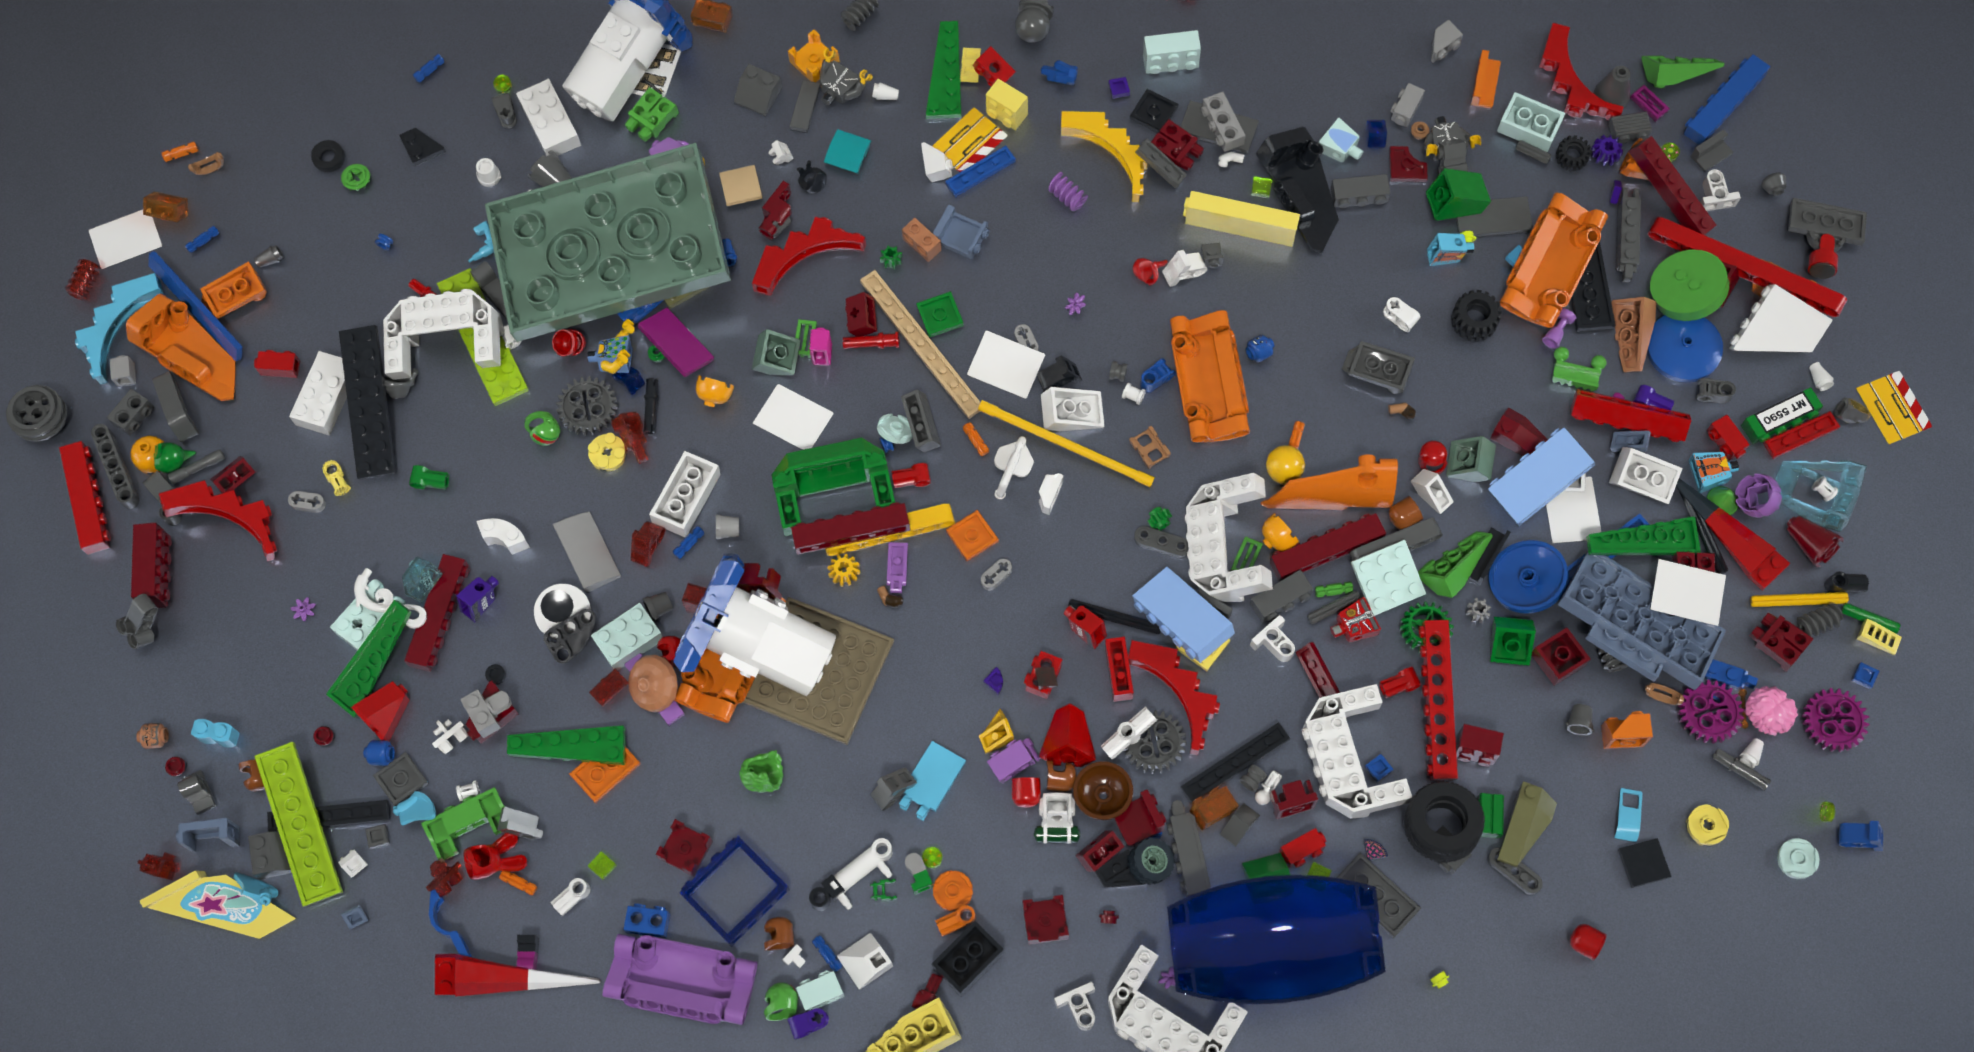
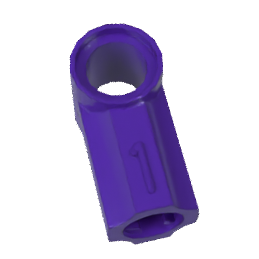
[1633,385,1674,410]

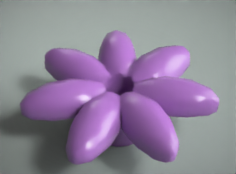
[1065,293,1086,315]
[290,597,316,622]
[1158,967,1183,989]

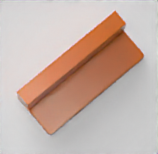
[1471,50,1501,109]

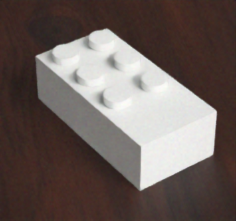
[516,79,581,156]
[289,351,347,436]
[649,451,721,537]

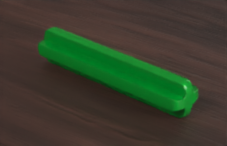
[1841,603,1901,634]

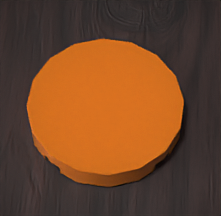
[933,871,973,911]

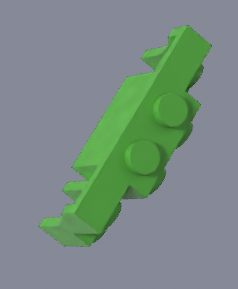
[421,787,505,862]

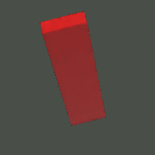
[1763,411,1840,459]

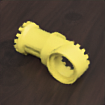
[322,460,351,496]

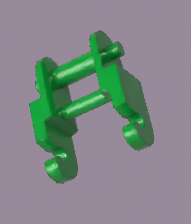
[870,879,897,901]

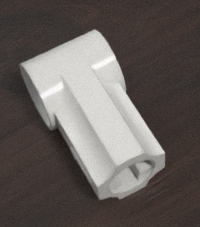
[550,878,591,916]

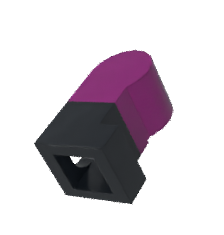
[517,935,539,970]

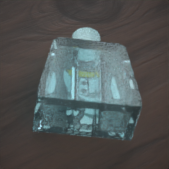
[402,556,443,603]

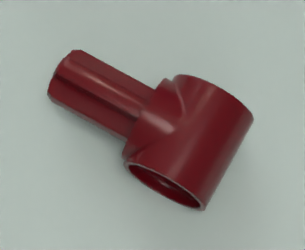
[912,973,943,1009]

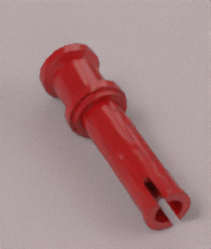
[843,331,900,349]

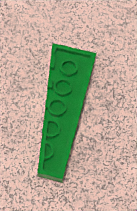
[926,21,961,119]
[1586,517,1701,555]
[326,600,412,718]
[507,725,625,765]

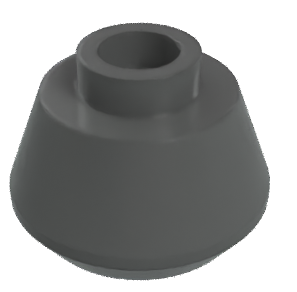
[1761,172,1786,196]

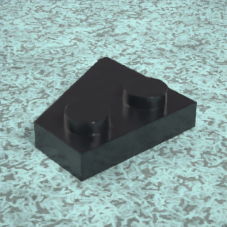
[399,128,446,167]
[1095,849,1146,888]

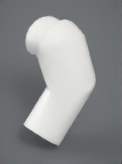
[1218,152,1244,167]

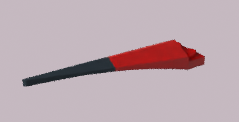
[1676,478,1790,591]

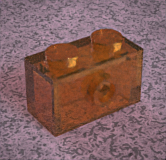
[691,0,733,33]
[143,192,188,222]
[1189,786,1239,831]

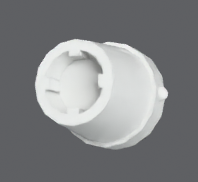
[476,158,502,187]

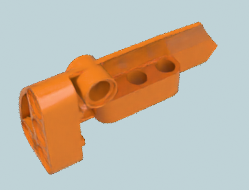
[126,293,236,401]
[1261,454,1398,510]

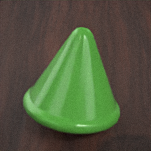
[1707,486,1738,515]

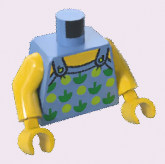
[587,319,635,374]

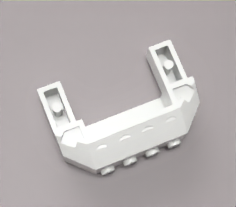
[383,289,505,380]
[1185,473,1273,602]
[1302,684,1412,818]
[1108,945,1248,1052]

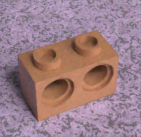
[902,218,942,262]

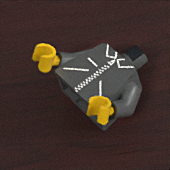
[819,48,873,105]
[1423,116,1481,161]

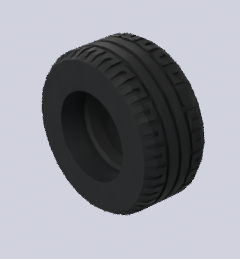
[1404,781,1485,863]

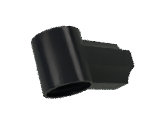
[1824,571,1869,593]

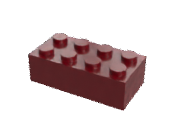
[131,522,172,608]

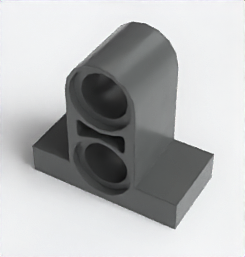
[871,767,917,811]
[177,770,216,815]

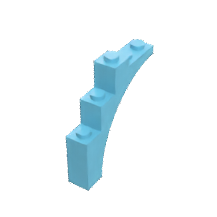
[75,273,164,385]

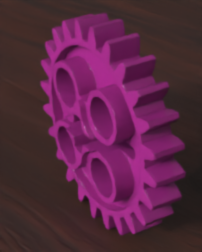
[1677,679,1745,744]
[1802,688,1870,752]

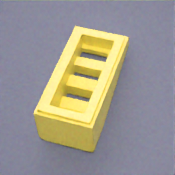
[1857,619,1902,655]

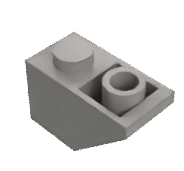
[1431,20,1463,63]

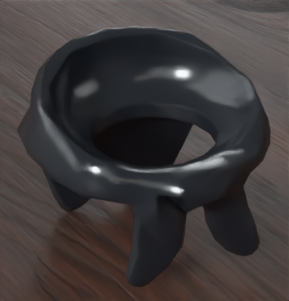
[797,160,827,194]

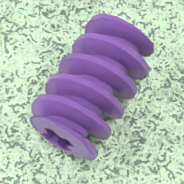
[1048,172,1088,211]

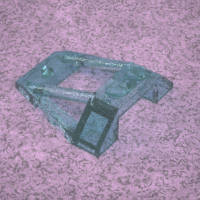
[1775,460,1867,532]

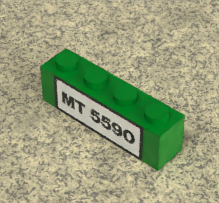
[1741,387,1823,444]

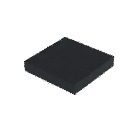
[1129,89,1179,133]
[1618,838,1672,888]

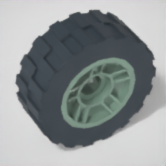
[1128,838,1175,885]

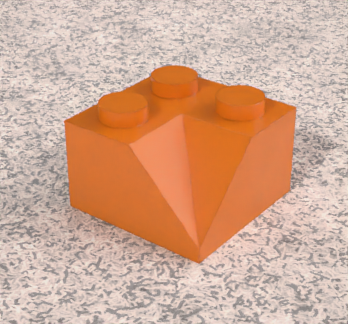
[1601,711,1653,749]

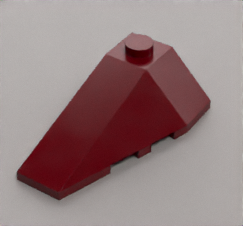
[1490,407,1548,456]

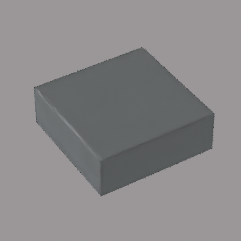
[365,824,390,849]

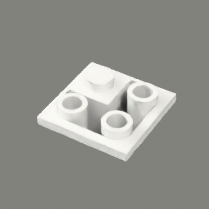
[837,933,893,990]

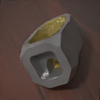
[1834,398,1871,424]

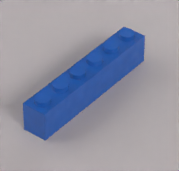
[1684,54,1771,145]

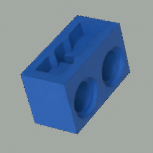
[623,904,670,938]

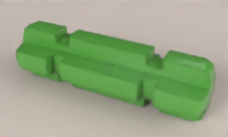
[1315,582,1353,597]

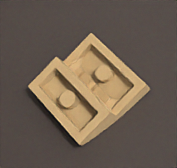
[719,165,762,206]

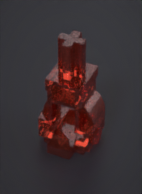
[611,412,648,464]
[137,852,179,880]

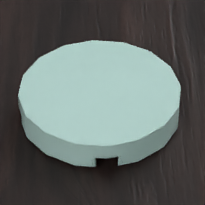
[877,414,913,444]
[1777,838,1820,879]

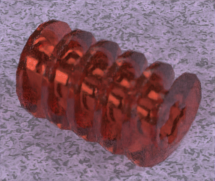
[65,259,101,301]

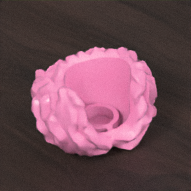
[1744,686,1798,736]

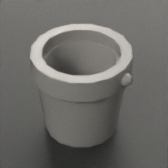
[716,515,739,539]

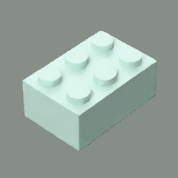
[1143,30,1201,74]
[1497,92,1566,152]
[591,603,663,672]

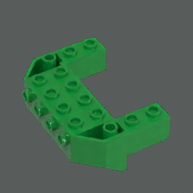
[771,438,895,536]

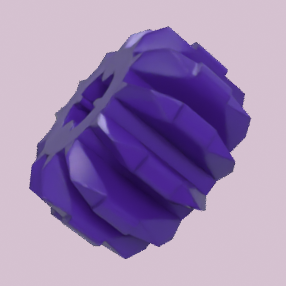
[1591,135,1623,166]

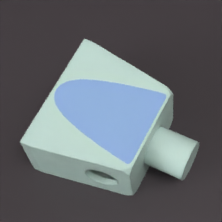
[1318,118,1364,162]

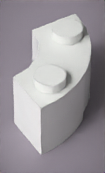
[477,518,530,555]

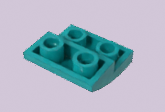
[824,129,871,174]

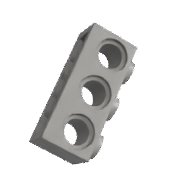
[1201,92,1245,152]

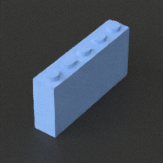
[1488,427,1595,526]
[1132,567,1235,663]

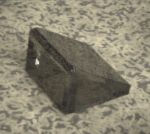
[1034,667,1058,690]

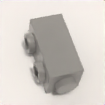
[1390,83,1425,127]

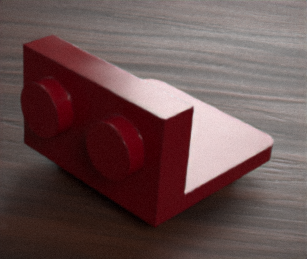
[1114,789,1166,846]

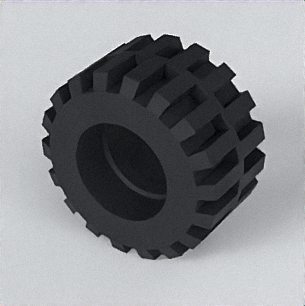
[1451,290,1502,342]

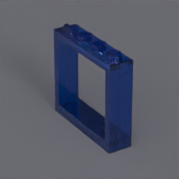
[679,836,790,947]

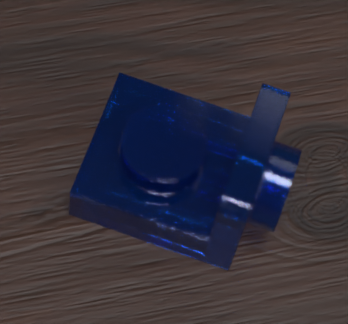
[1366,120,1387,148]
[612,366,645,395]

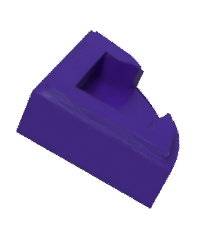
[1610,180,1622,204]
[983,667,1003,695]

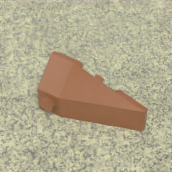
[1612,297,1657,373]

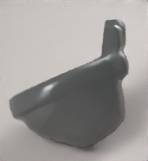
[384,368,418,399]

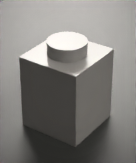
[110,355,136,387]

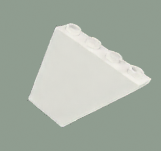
[1729,284,1832,352]

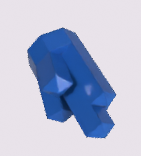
[1040,60,1078,86]

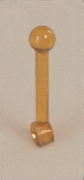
[1738,689,1749,729]

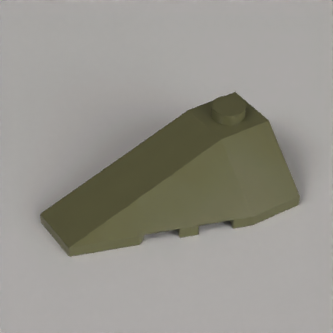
[1497,781,1557,867]

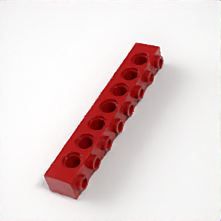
[1419,620,1458,781]

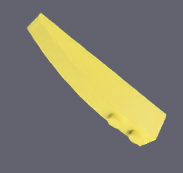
[865,997,962,1052]

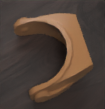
[188,152,224,175]
[1645,682,1684,705]

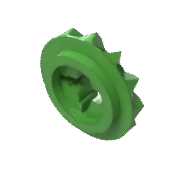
[341,164,371,191]

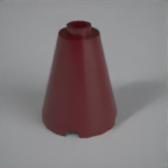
[1787,516,1844,567]

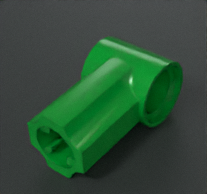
[409,465,449,490]

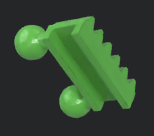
[1552,347,1607,392]

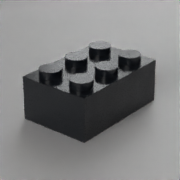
[931,921,1004,997]

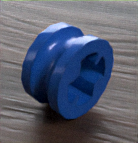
[375,234,394,250]
[879,437,894,454]

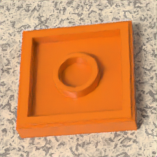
[946,510,999,562]

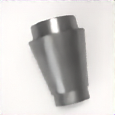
[254,245,284,268]

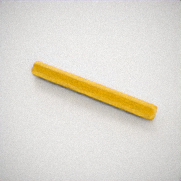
[1750,592,1849,607]

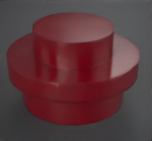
[313,726,334,746]
[165,757,186,776]
[1099,910,1119,924]

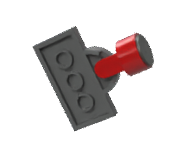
[1788,198,1867,279]

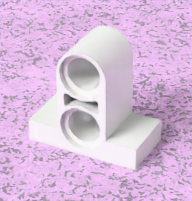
[1700,169,1741,211]
[1162,250,1207,287]
[1250,615,1295,662]
[1054,982,1095,1031]

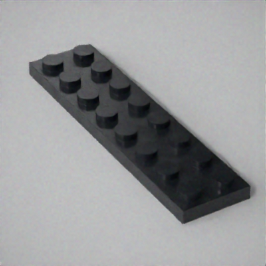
[339,325,396,479]

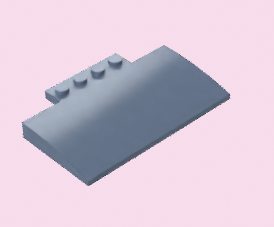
[1558,551,1726,690]

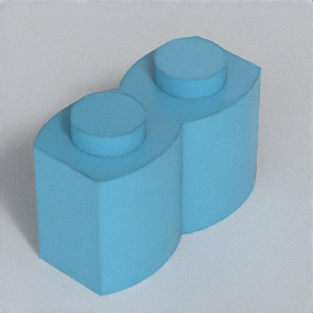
[191,719,240,748]

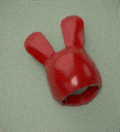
[464,833,528,880]

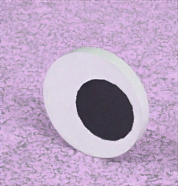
[534,584,591,639]

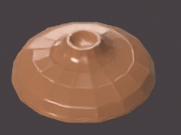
[628,655,678,712]

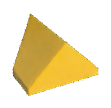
[979,709,1014,754]

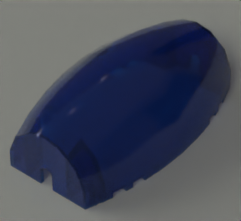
[1167,875,1386,1004]

